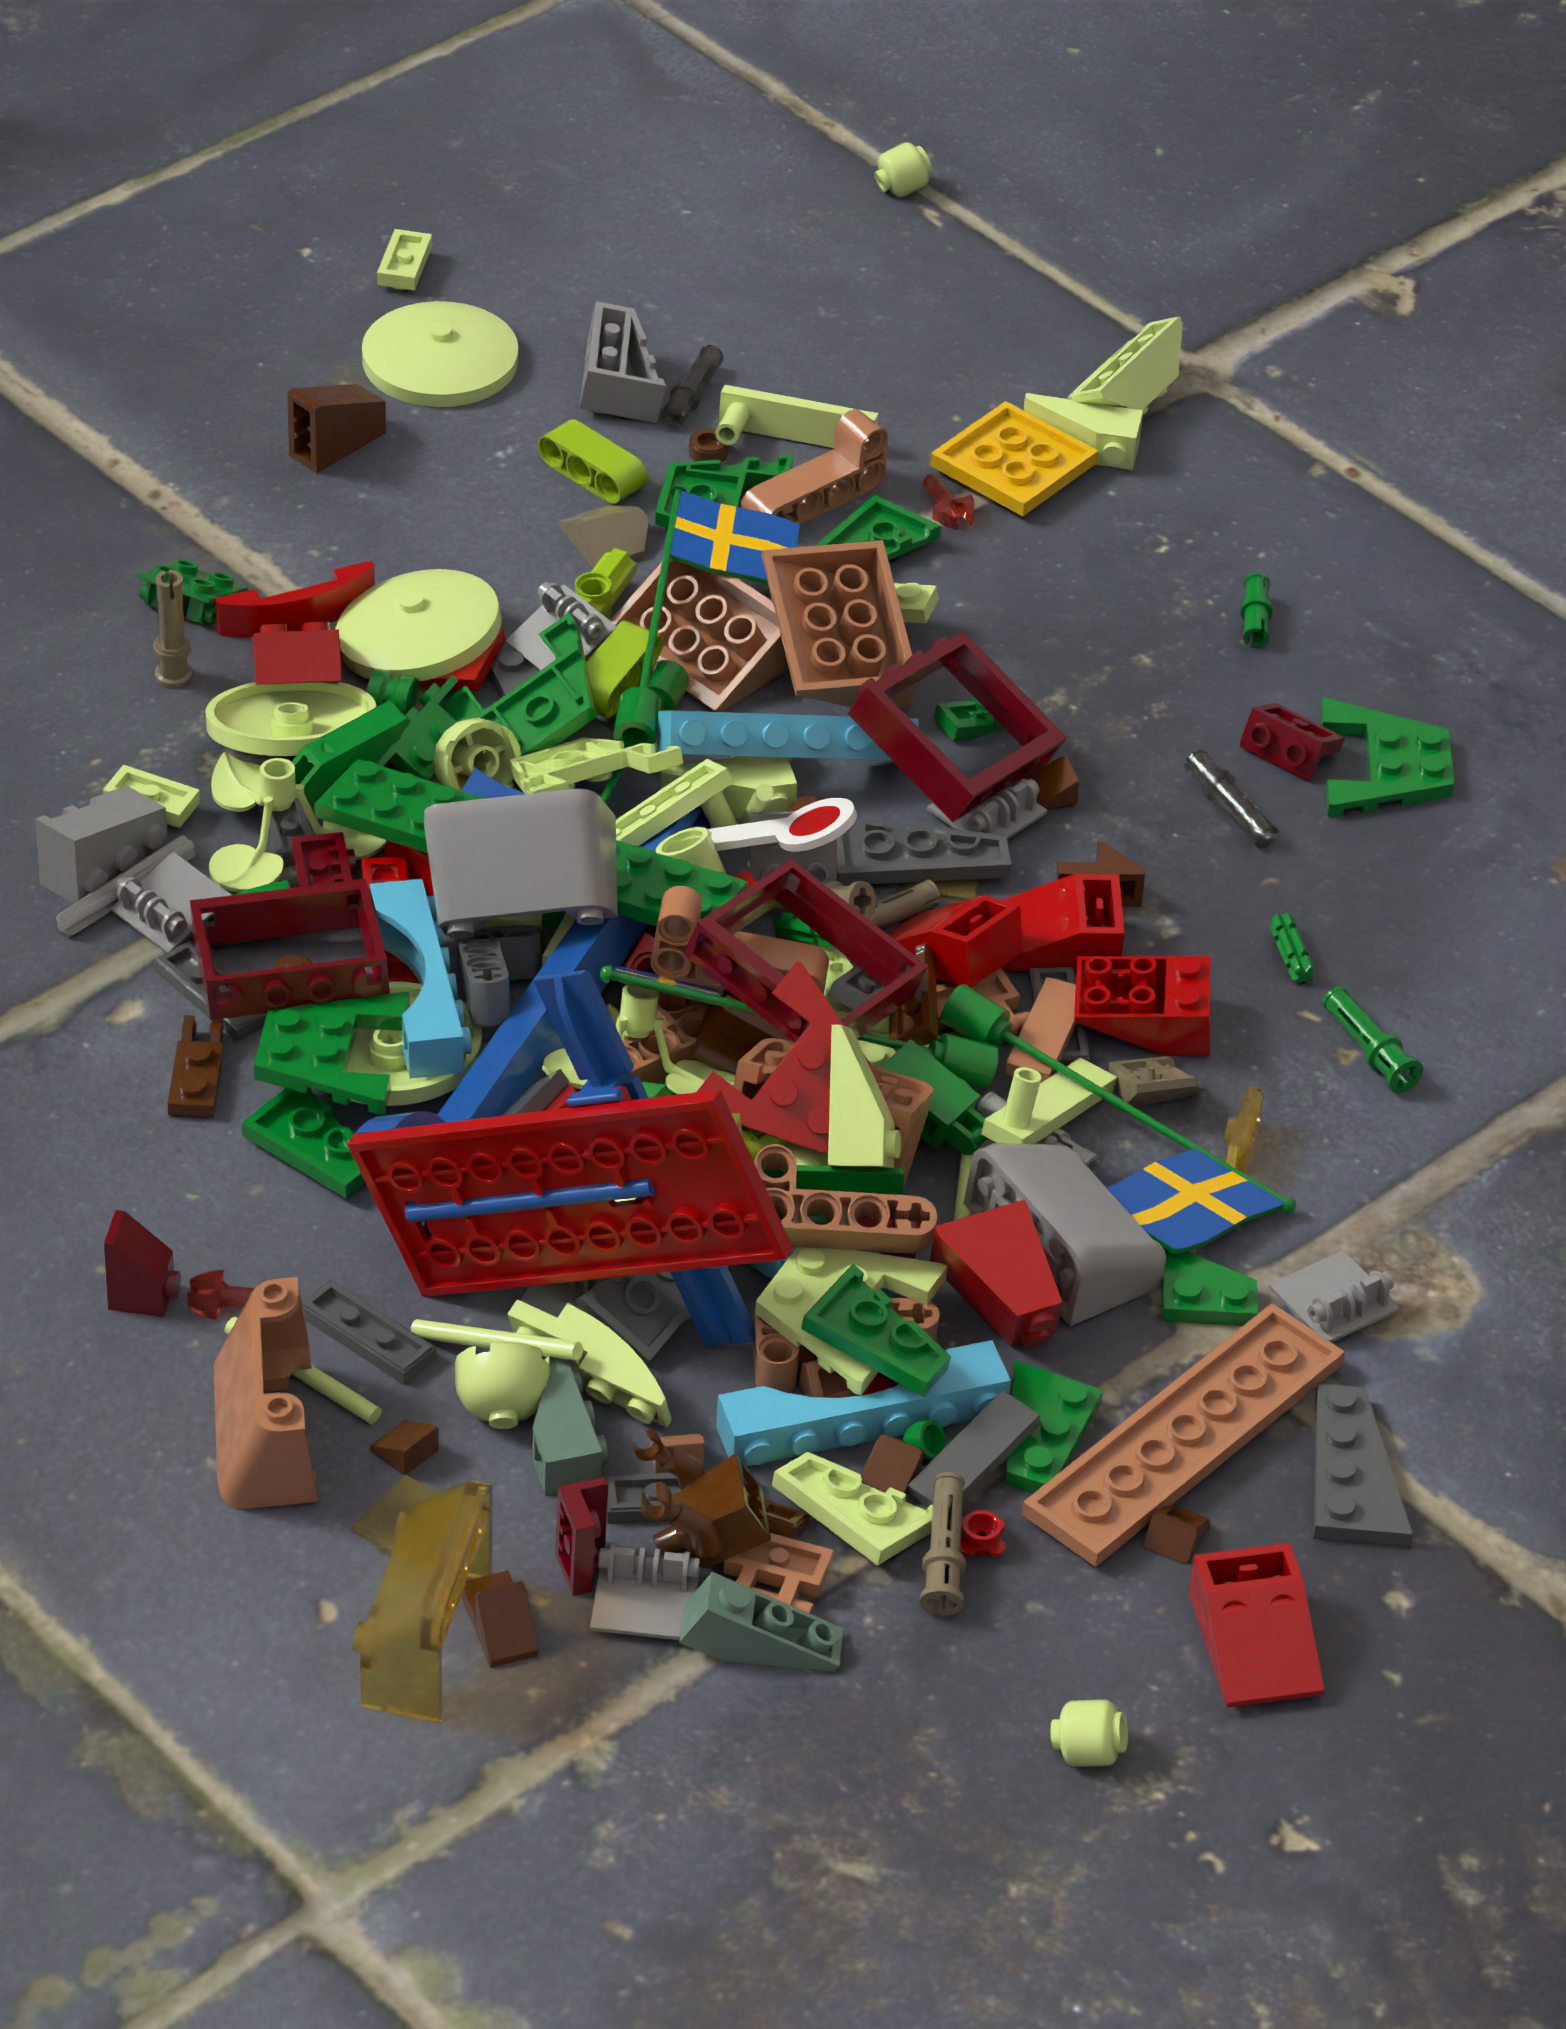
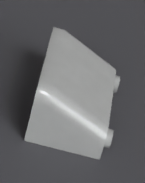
[424,789,618,939]
[963,1143,1166,1326]

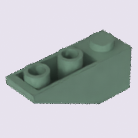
[532,1357,609,1496]
[679,1572,843,1672]

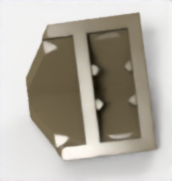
[559,506,649,568]
[1109,1056,1206,1107]

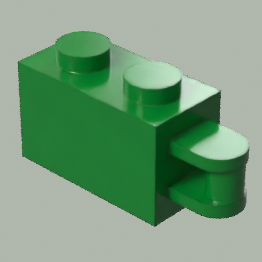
[880,1039,989,1155]

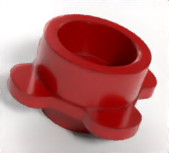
[959,1510,1006,1556]

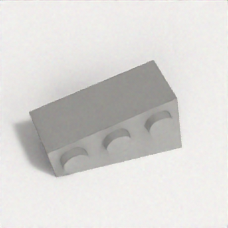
[580,301,666,423]
[35,786,167,904]

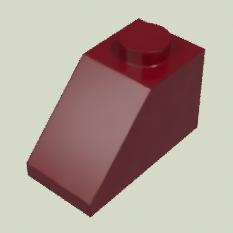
[104,1210,181,1317]

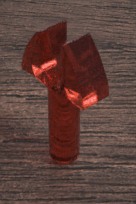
[923,474,975,530]
[187,1270,255,1320]

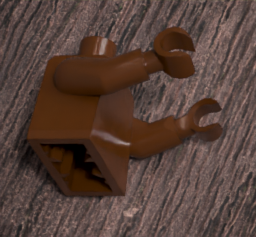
[631,1429,771,1568]

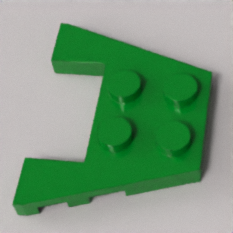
[655,455,794,529]
[439,613,597,756]
[1320,698,1454,817]
[254,992,410,1115]

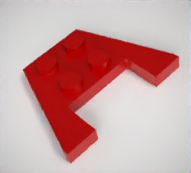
[697,960,881,1154]

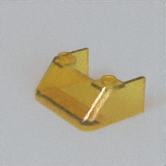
[353,1480,493,1722]

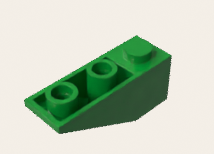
[292,700,411,811]

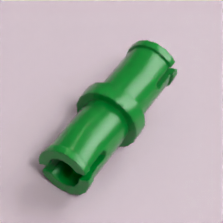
[1240,573,1273,647]

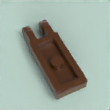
[889,943,938,1052]
[167,1015,224,1117]

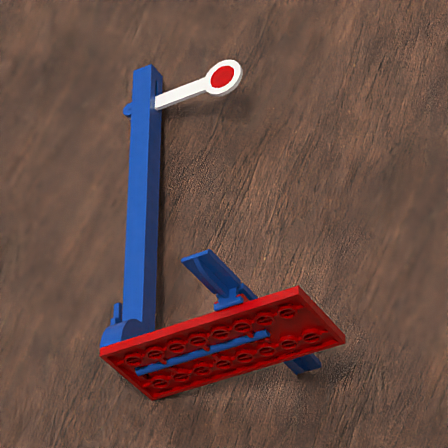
[347,798,857,1346]

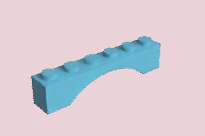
[657,711,919,761]
[369,879,472,1079]
[716,1340,1011,1467]

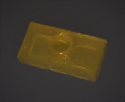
[1224,1085,1265,1173]

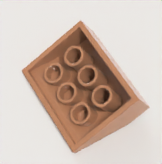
[761,540,918,708]
[610,559,789,712]

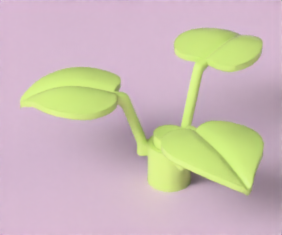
[209,752,386,893]
[542,984,735,1094]

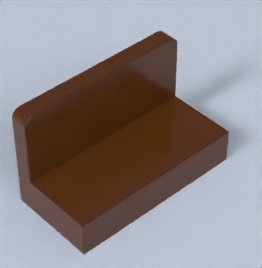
[693,995,791,1075]

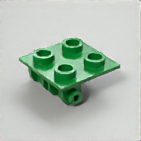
[137,559,248,625]

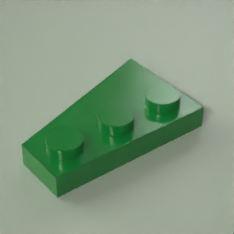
[815,495,941,561]
[242,1088,366,1198]
[801,1264,951,1397]
[1005,1360,1103,1494]

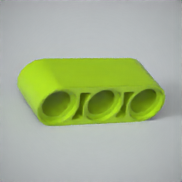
[538,419,648,504]
[586,620,664,719]

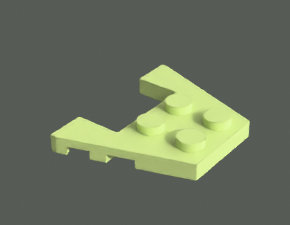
[509,738,683,794]
[755,1247,947,1396]

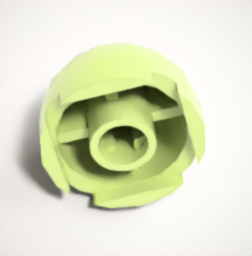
[433,718,521,791]
[455,1342,551,1429]

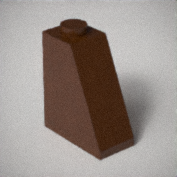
[287,384,386,473]

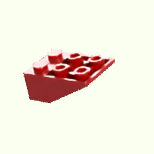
[251,622,342,685]
[1002,874,1125,972]
[887,895,1023,988]
[1074,955,1212,1056]
[1189,1543,1324,1708]

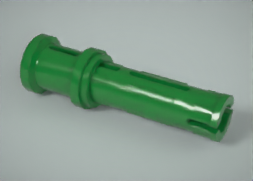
[1322,986,1423,1093]

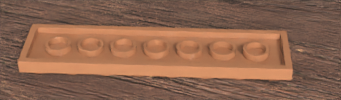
[1022,1303,1345,1567]

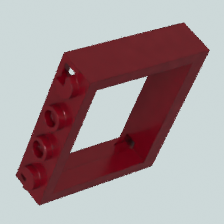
[847,631,1067,823]
[683,859,928,1043]
[189,879,390,1020]

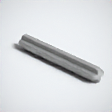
[56,835,195,937]

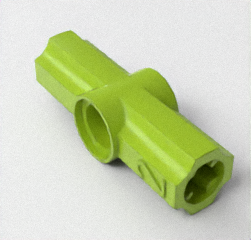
[575,548,637,620]

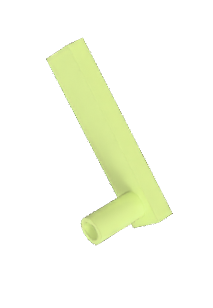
[715,385,878,448]
[616,759,738,847]
[981,1058,1118,1144]

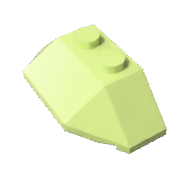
[1067,316,1183,414]

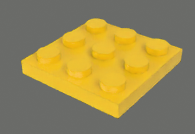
[930,401,1098,516]

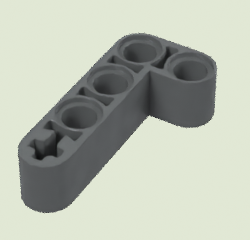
[457,925,542,1026]

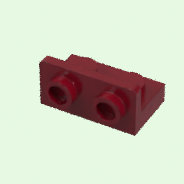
[1240,703,1345,780]
[291,832,361,905]
[555,1477,608,1596]

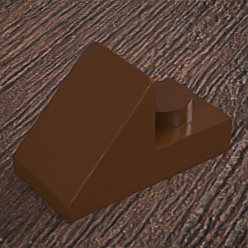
[1055,841,1145,907]
[461,1570,538,1668]

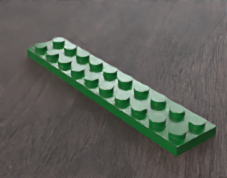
[315,758,748,927]

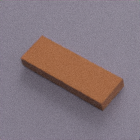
[1005,977,1077,1083]

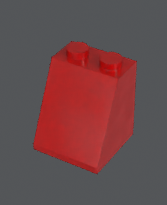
[930,1199,1063,1347]

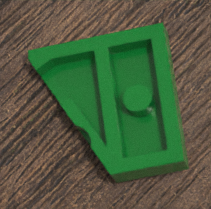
[1162,1248,1258,1326]

